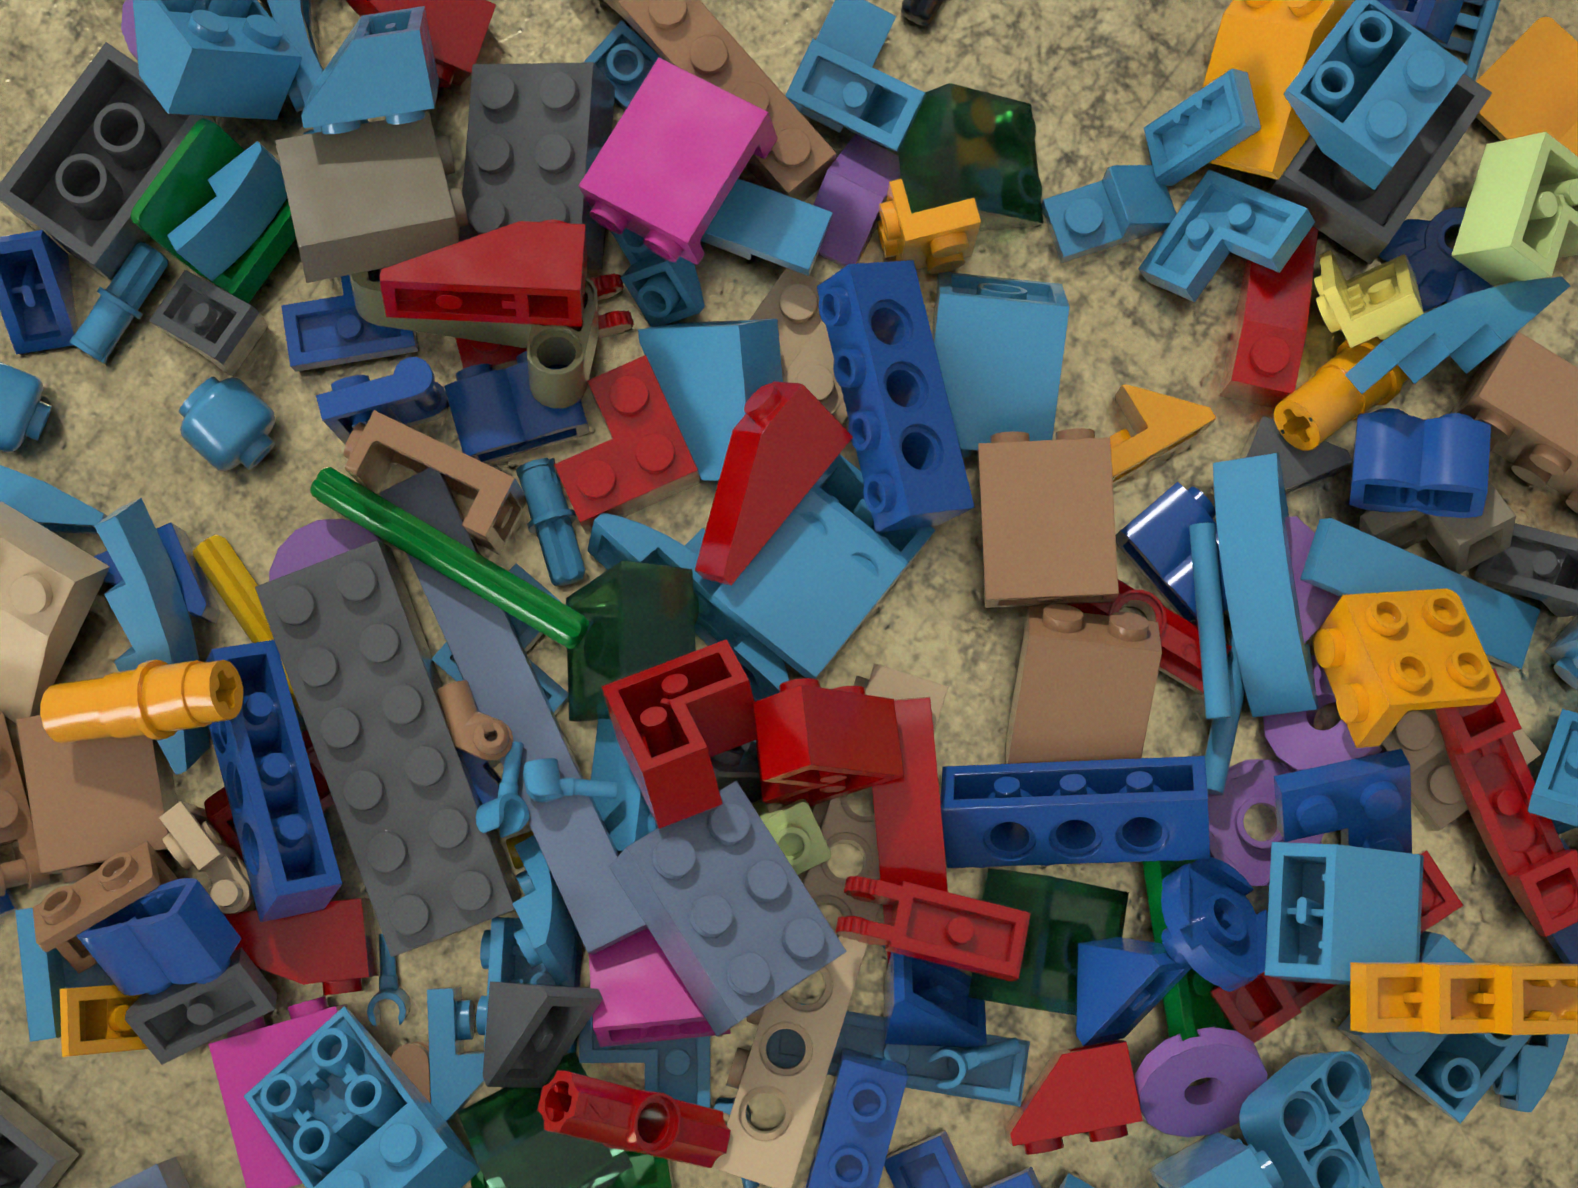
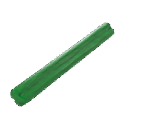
[310,467,589,649]

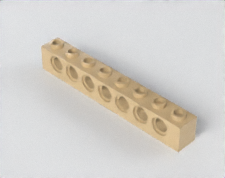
[713,663,948,1188]

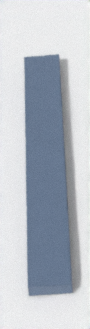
[379,468,648,955]

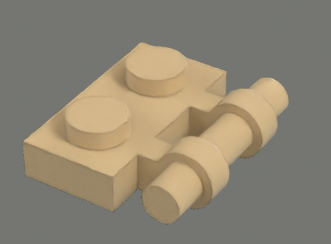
[159,801,257,914]

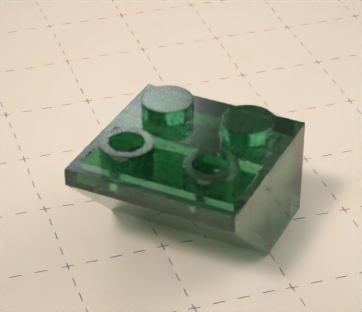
[898,83,1044,231]

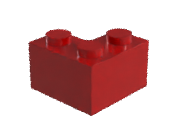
[554,355,701,534]
[601,639,757,829]
[753,678,904,806]

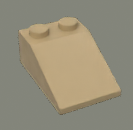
[0,501,110,723]

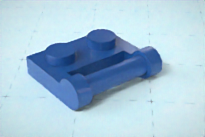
[316,357,449,444]

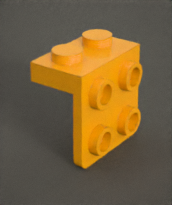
[1476,17,1578,156]
[1311,589,1501,748]

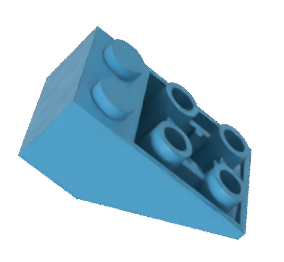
[709,454,936,679]
[244,1006,481,1188]

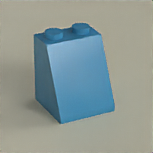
[932,272,1070,458]

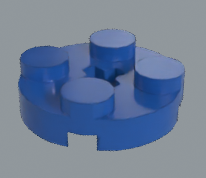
[1161,857,1268,992]

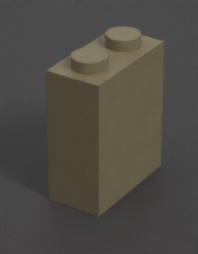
[275,111,468,283]

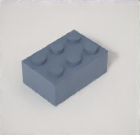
[609,781,847,1037]

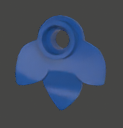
[1378,207,1494,313]

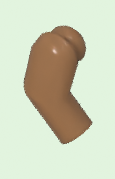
[437,680,513,761]

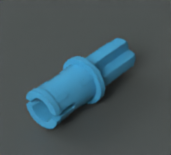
[69,242,168,364]
[516,458,585,586]

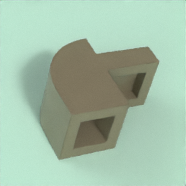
[1359,481,1516,574]

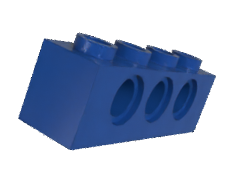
[817,260,975,533]
[206,640,343,922]
[940,756,1210,868]
[805,1048,908,1188]

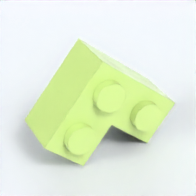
[1451,132,1578,286]

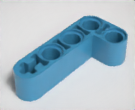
[1239,1051,1374,1188]

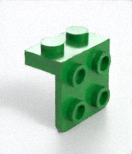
[131,118,296,303]

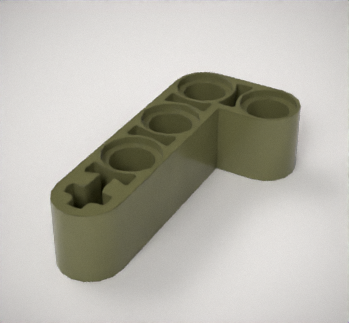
[349,268,599,408]

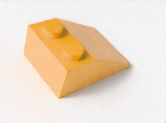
[1202,0,1355,180]

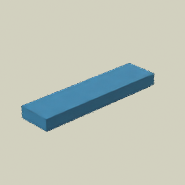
[1300,518,1541,669]
[766,1002,1030,1107]

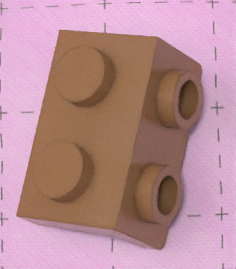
[33,841,178,974]

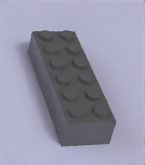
[255,540,522,957]

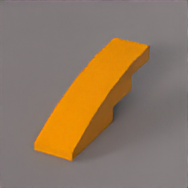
[1350,962,1578,1035]

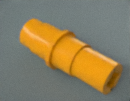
[1274,336,1409,451]
[40,659,243,743]

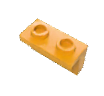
[876,178,981,274]

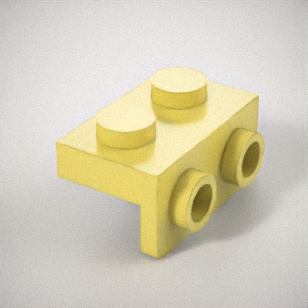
[1314,250,1424,348]

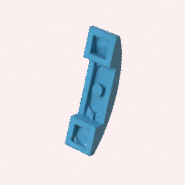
[1213,452,1319,717]
[587,512,789,702]

